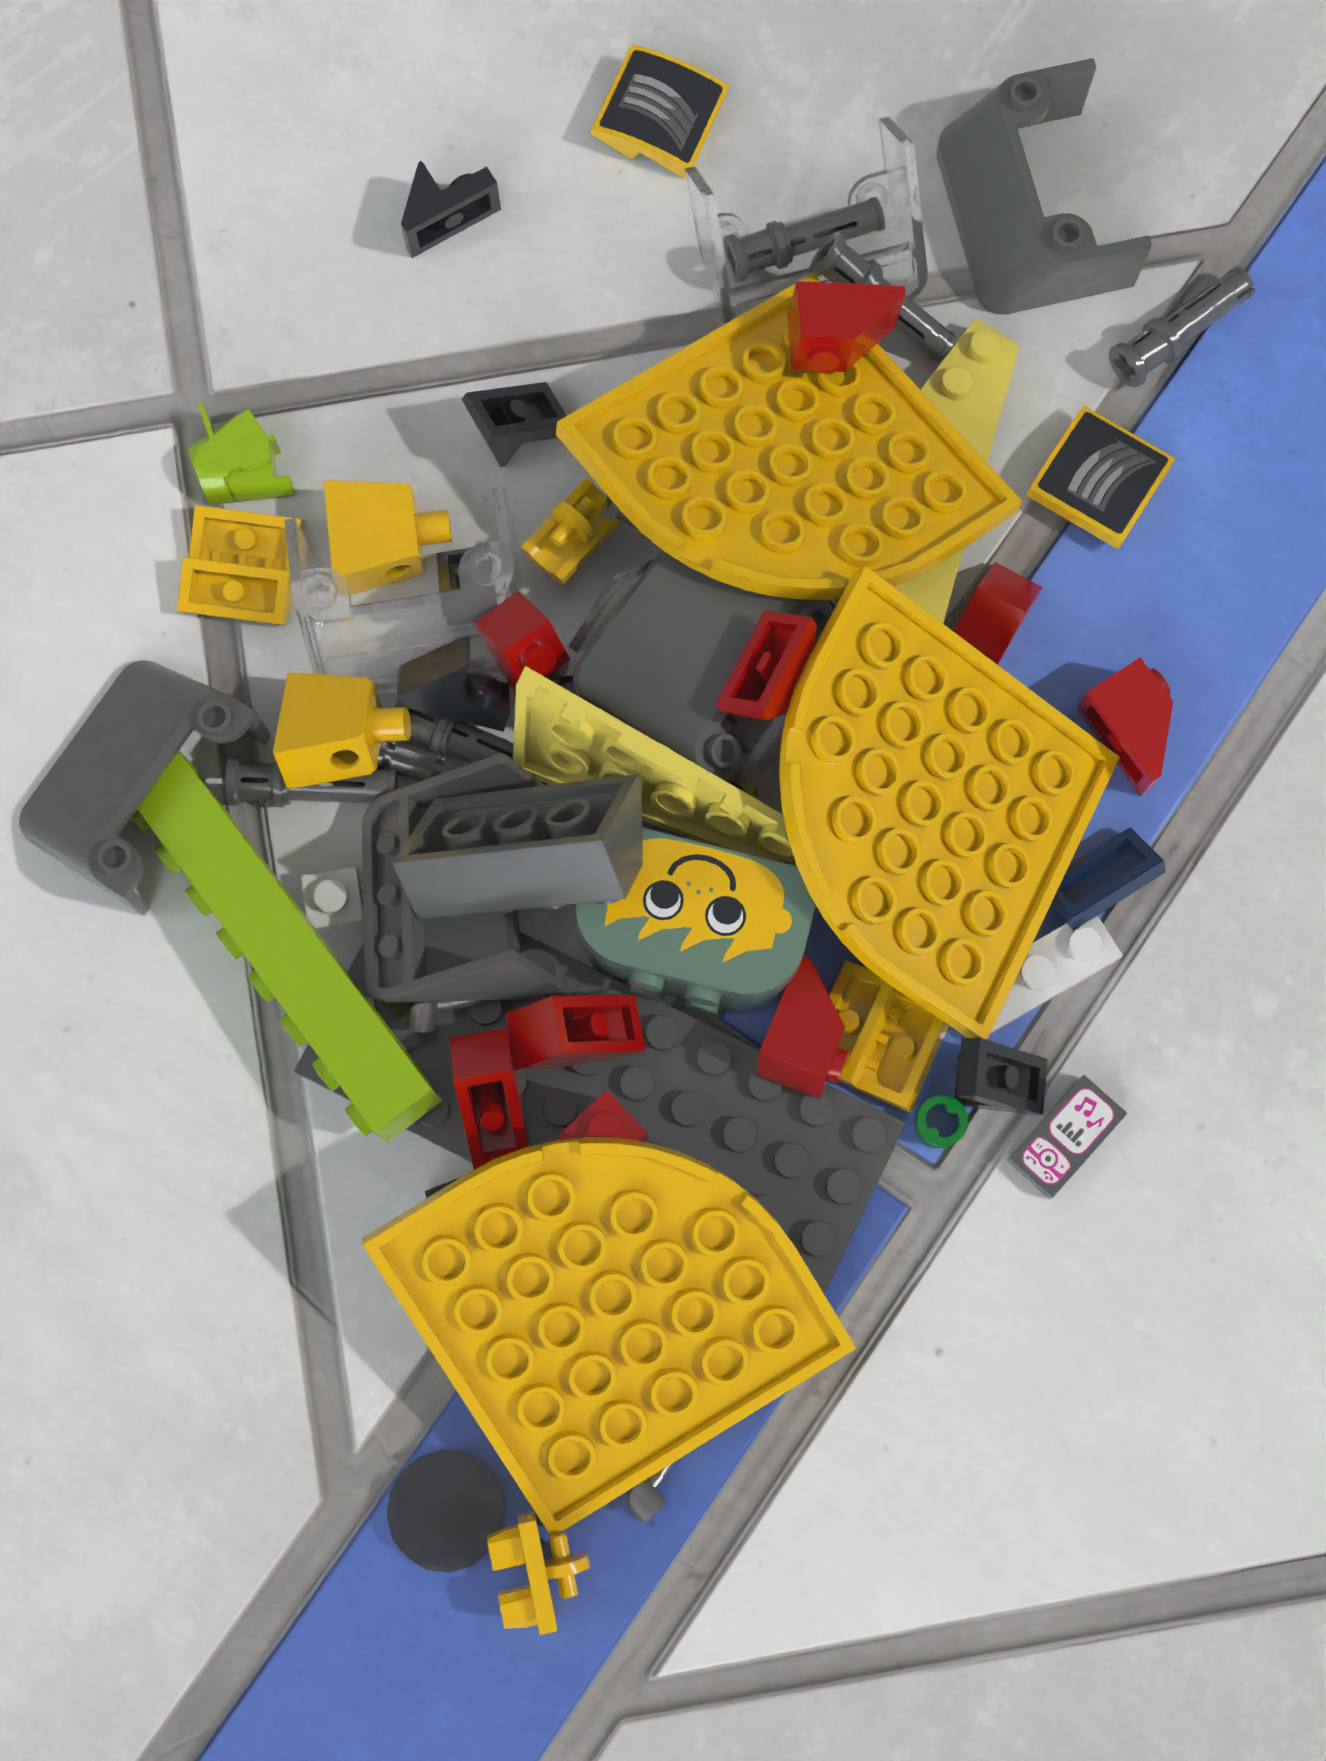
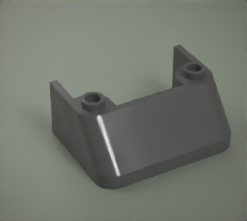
[936,58,1152,315]

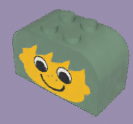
[576,828,816,1016]

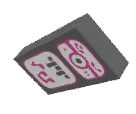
[1007,1075,1128,1199]

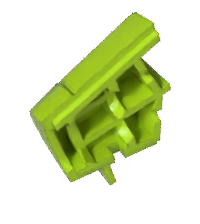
[188,402,296,505]

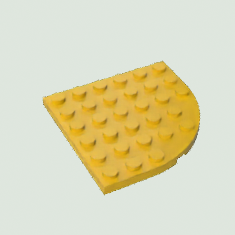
[556,274,1023,600]
[779,566,1120,1040]
[362,1137,857,1536]

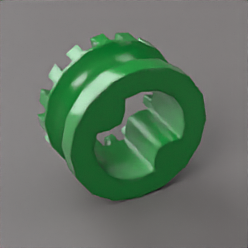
[914,1095,968,1149]

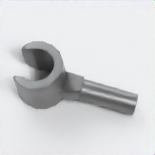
[403,1000,485,1033]
[626,1461,676,1522]

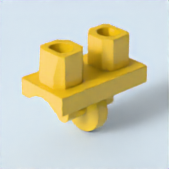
[521,478,621,586]
[487,1511,590,1635]

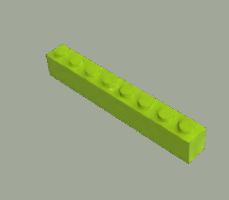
[131,750,443,1143]

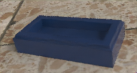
[1050,827,1166,931]

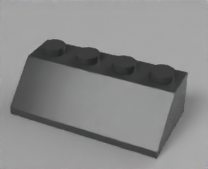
[392,774,643,920]

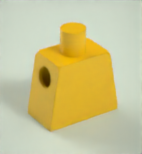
[323,480,453,597]
[273,673,411,789]

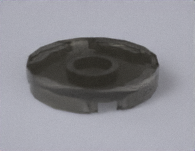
[387,1449,507,1573]

